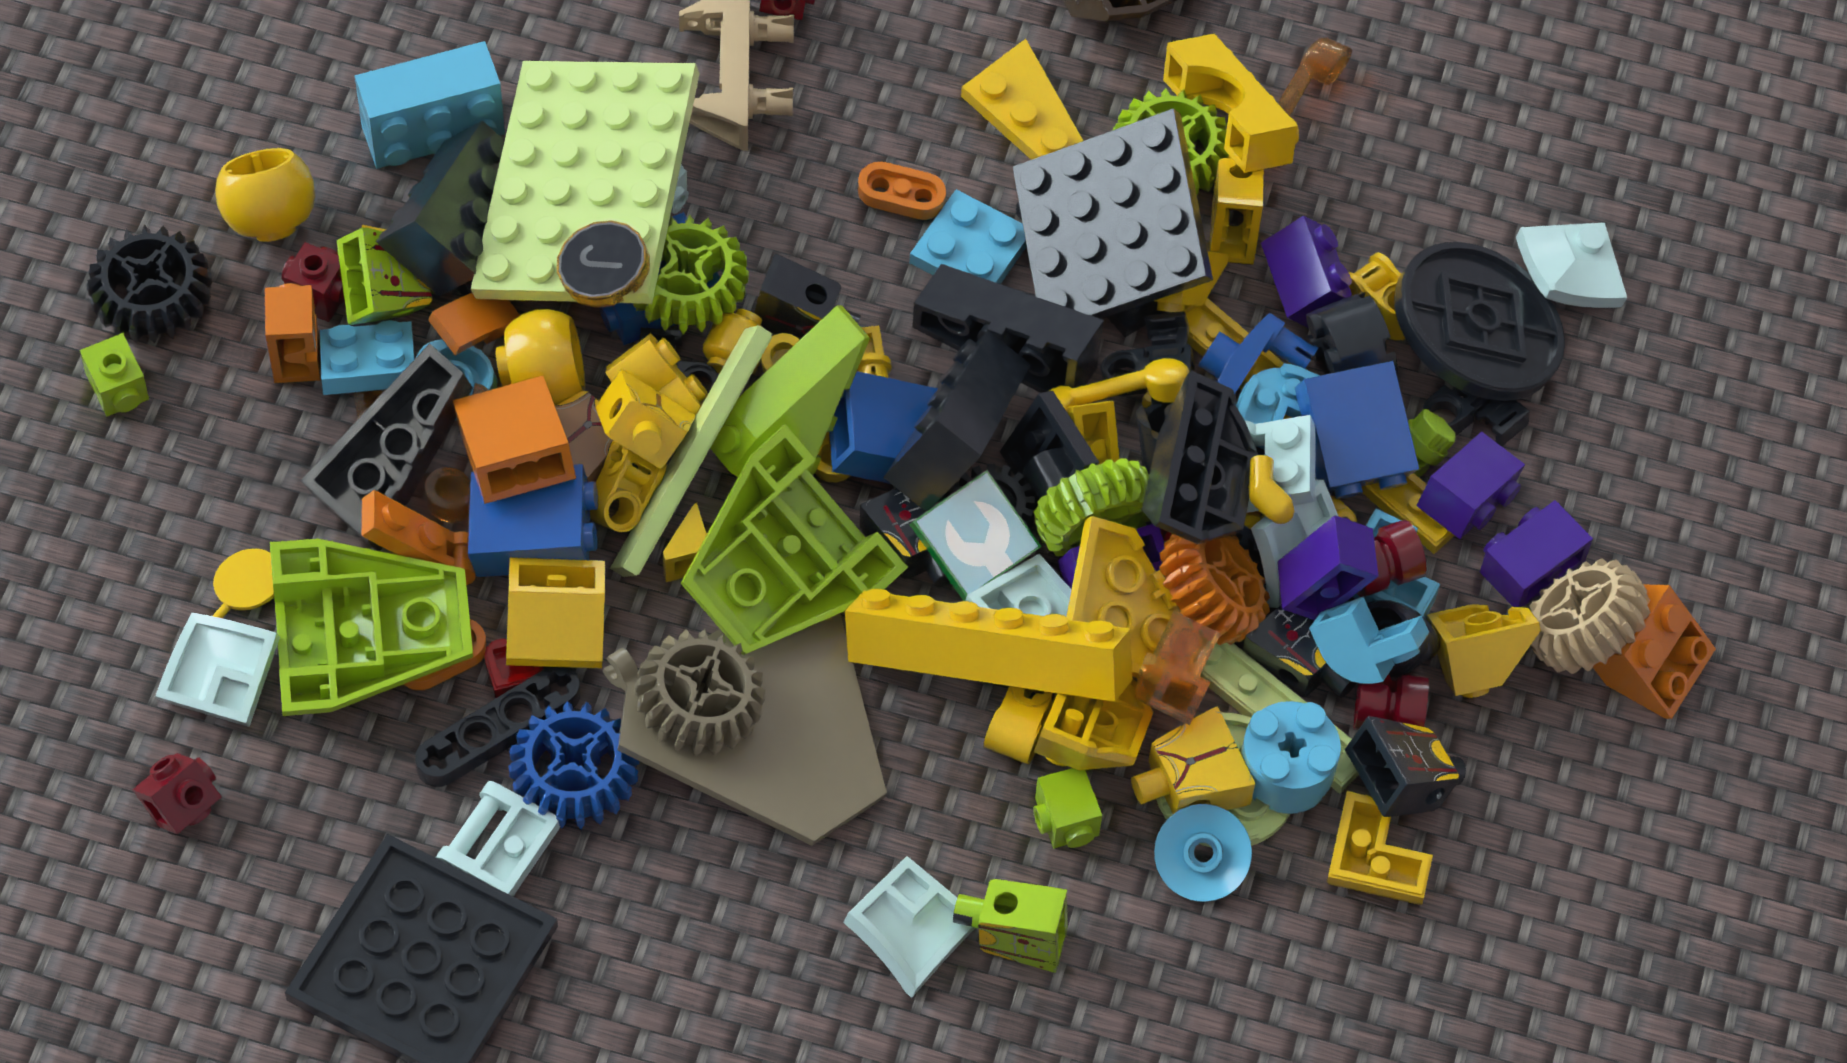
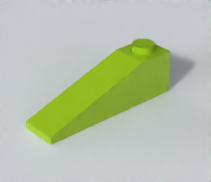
[710,305,870,477]

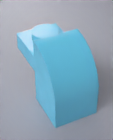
[1309,597,1429,684]

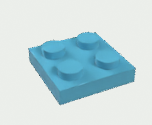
[909,189,1027,284]
[320,320,415,395]

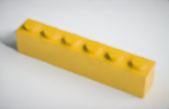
[845,589,1132,702]

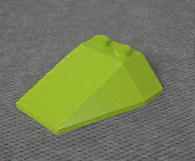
[681,424,908,655]
[270,538,473,716]

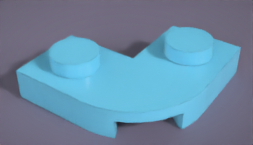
[1236,363,1320,450]

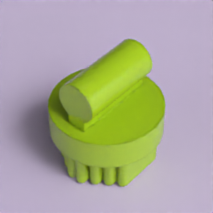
[1408,409,1455,477]

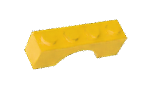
[1163,34,1299,173]

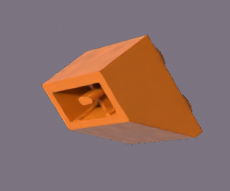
[1593,584,1716,719]

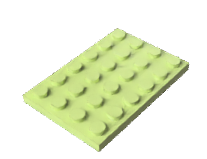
[471,61,700,304]

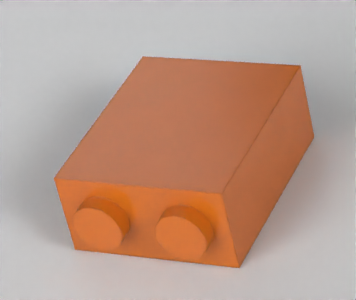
[453,376,576,504]

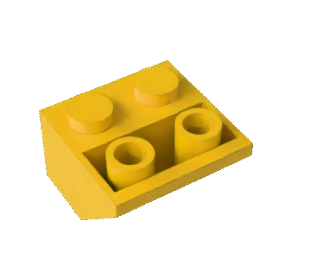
[506,557,605,668]

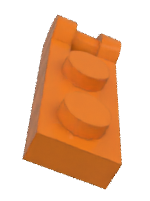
[362,490,476,585]

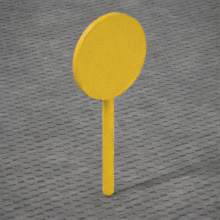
[213,549,274,619]

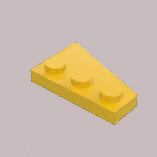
[961,38,1083,160]

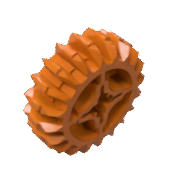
[1159,534,1270,645]

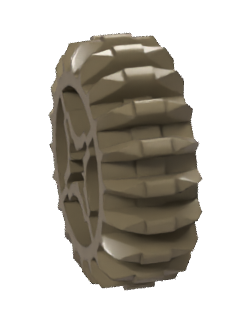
[635,629,766,756]

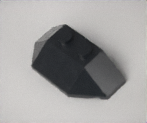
[1142,371,1258,544]

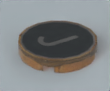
[557,220,650,308]

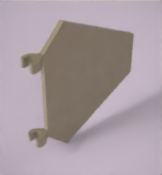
[603,613,887,846]

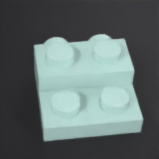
[965,554,1071,617]

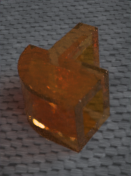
[1136,611,1220,726]

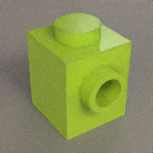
[80,333,149,417]
[1033,768,1102,849]

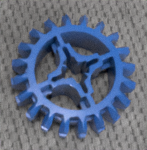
[509,701,639,829]

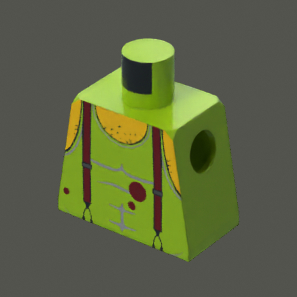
[336,227,435,325]
[953,879,1068,973]

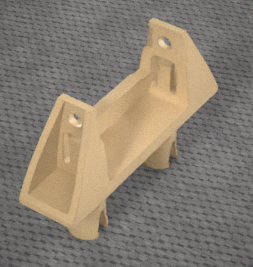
[679,0,794,151]

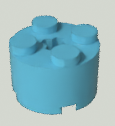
[1241,701,1341,814]

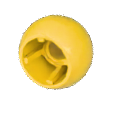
[215,148,315,242]
[496,309,585,406]

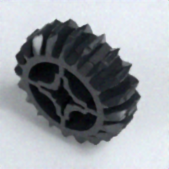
[87,224,212,344]

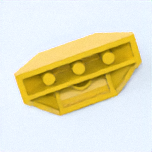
[1034,678,1153,770]

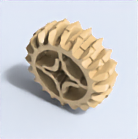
[1529,558,1651,674]

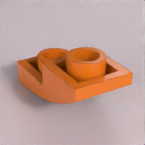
[428,293,520,356]

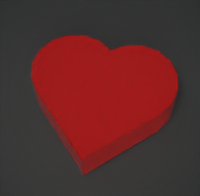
[484,638,544,698]

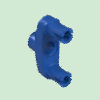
[1198,313,1318,405]

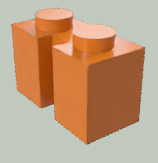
[265,283,321,383]

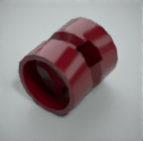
[1356,519,1427,597]
[1353,674,1429,730]

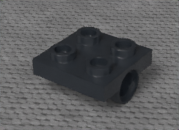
[1000,391,1099,508]

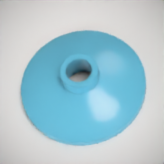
[1154,804,1252,902]

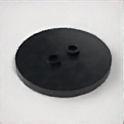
[1394,242,1565,401]

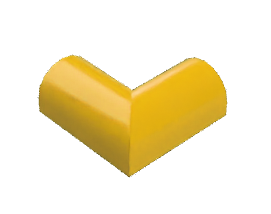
[1327,791,1433,905]

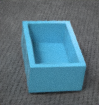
[354,41,505,169]

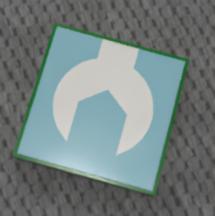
[909,470,1041,601]

